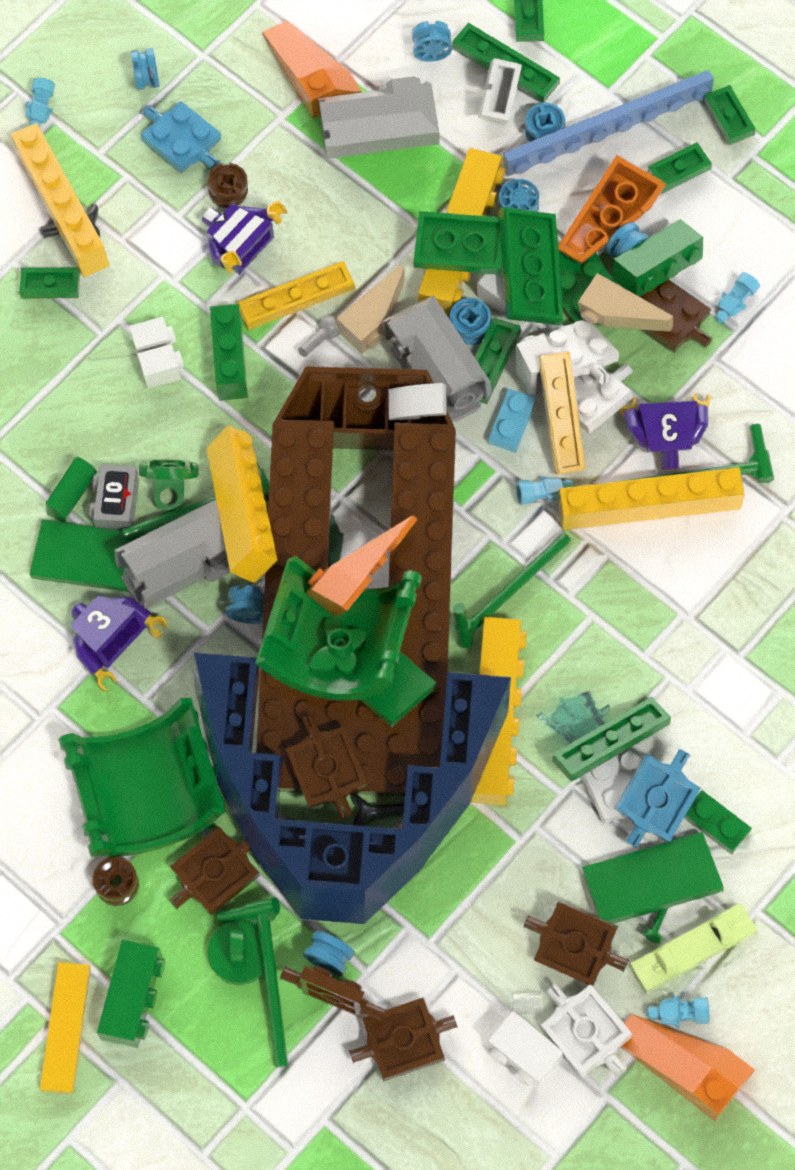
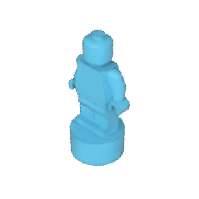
[25,78,55,128]
[715,272,761,324]
[515,476,575,505]
[646,996,710,1028]

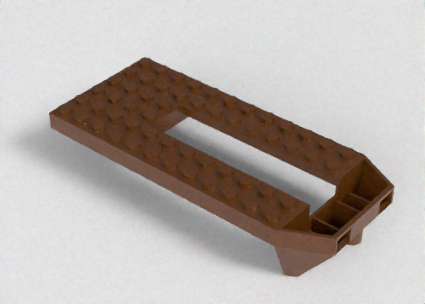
[256,366,456,796]

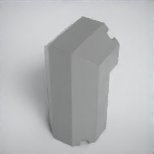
[318,76,440,159]
[382,296,492,422]
[114,500,231,609]

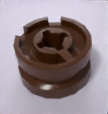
[208,163,248,209]
[92,857,139,906]

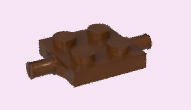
[640,279,713,353]
[286,715,368,819]
[168,826,260,916]
[523,900,629,986]
[280,966,386,1022]
[349,997,458,1082]

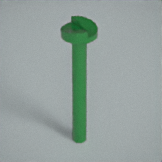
[642,908,668,944]

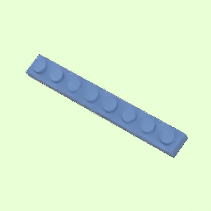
[503,70,714,177]

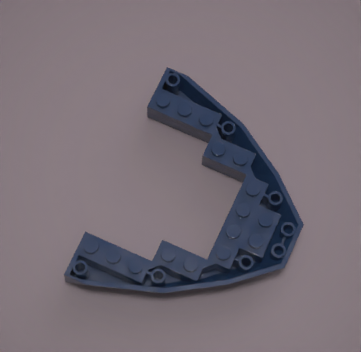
[194,653,511,924]

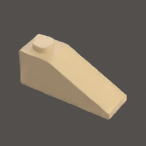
[337,264,405,354]
[578,273,673,332]

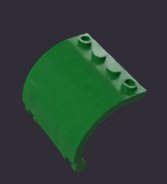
[255,556,422,701]
[58,698,225,858]

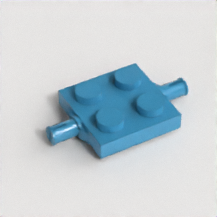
[141,101,221,173]
[614,749,701,848]

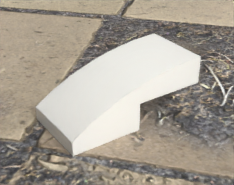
[389,383,446,420]

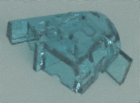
[536,691,610,743]

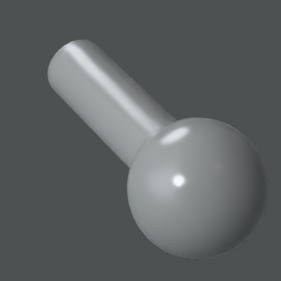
[298,316,340,357]

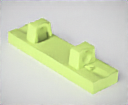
[630,903,757,994]

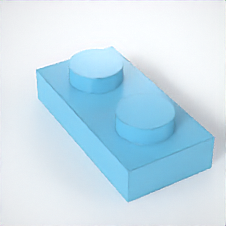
[488,389,537,453]

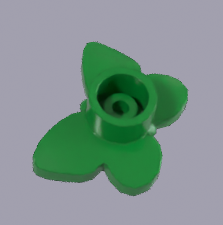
[310,619,366,675]

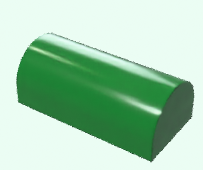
[45,456,97,522]

